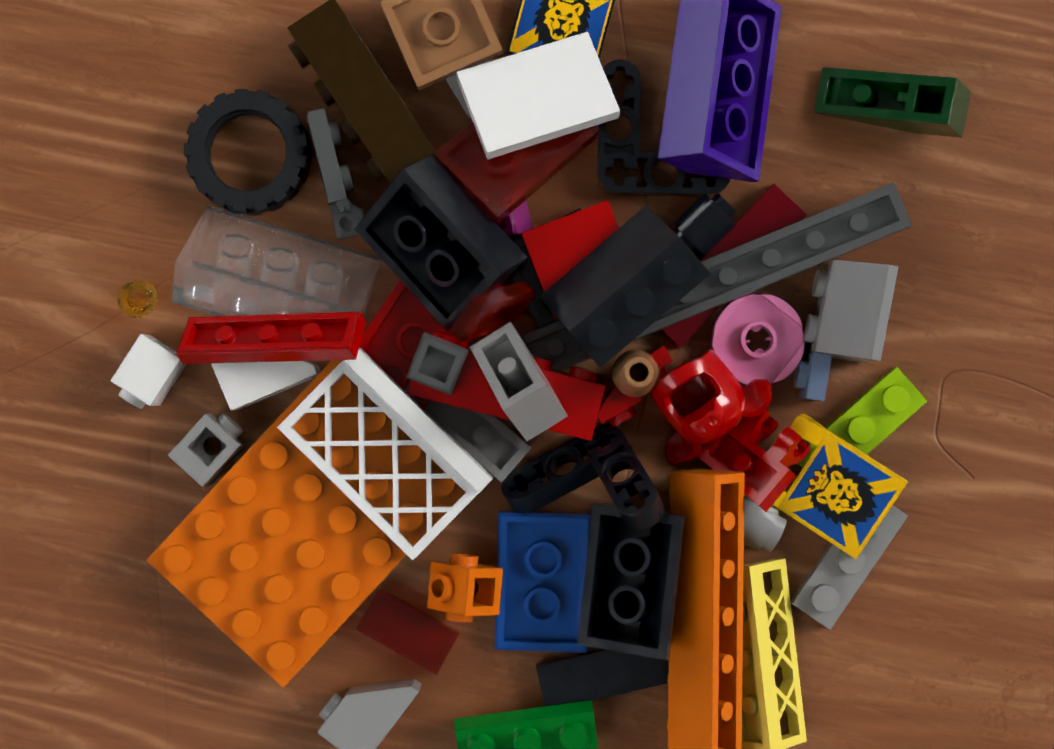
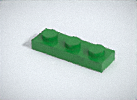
[454,700,598,749]

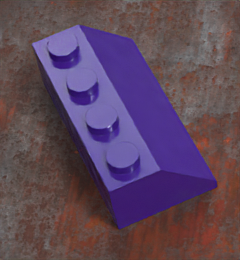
[658,0,782,182]

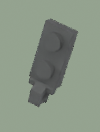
[307,108,363,240]

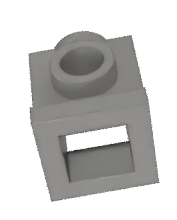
[168,413,246,487]

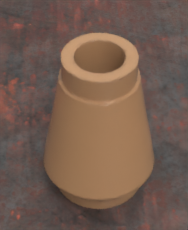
[612,350,659,397]

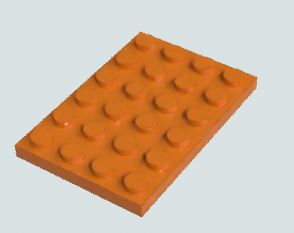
[146,360,465,688]

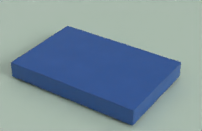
[495,510,591,653]

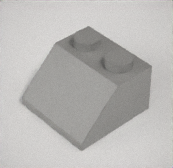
[803,260,899,363]

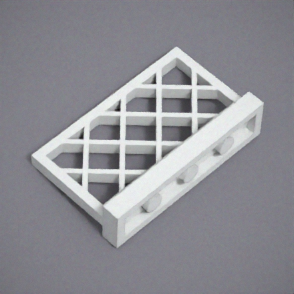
[277,347,493,560]

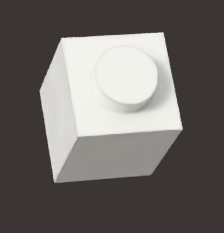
[111,334,187,409]

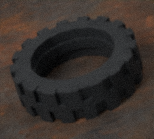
[184,89,312,216]

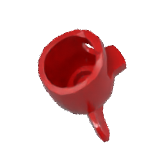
[649,348,772,466]

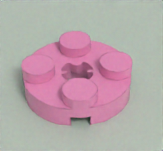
[710,294,805,385]

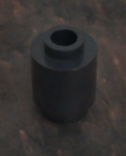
[673,193,736,257]

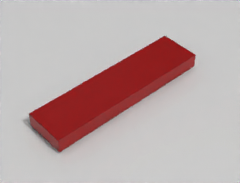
[176,311,366,364]

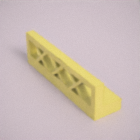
[742,558,807,749]

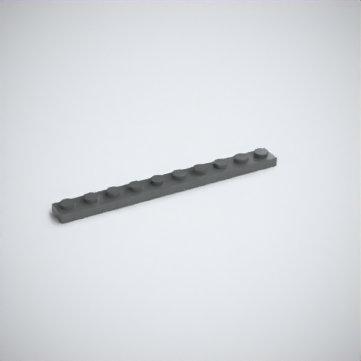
[520,182,912,371]

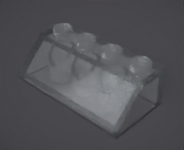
[172,205,382,319]

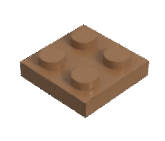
[380,0,503,91]

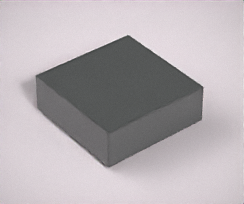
[406,332,469,395]

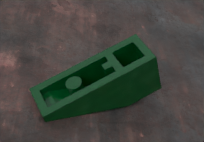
[814,67,971,138]

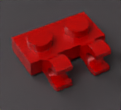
[697,410,811,512]

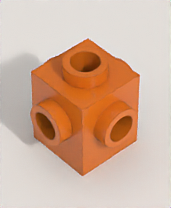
[427,553,503,622]

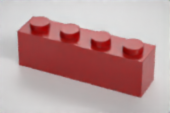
[407,331,606,441]

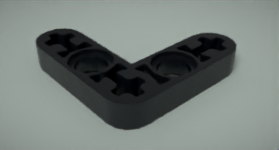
[597,59,730,197]
[501,424,664,530]

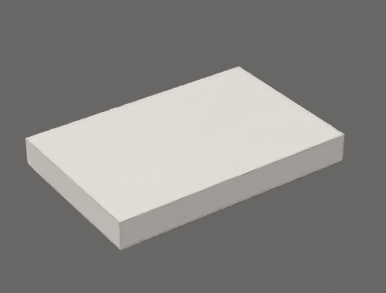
[457,32,620,160]

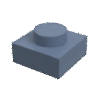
[794,352,832,401]

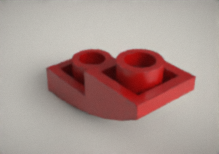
[597,345,673,427]

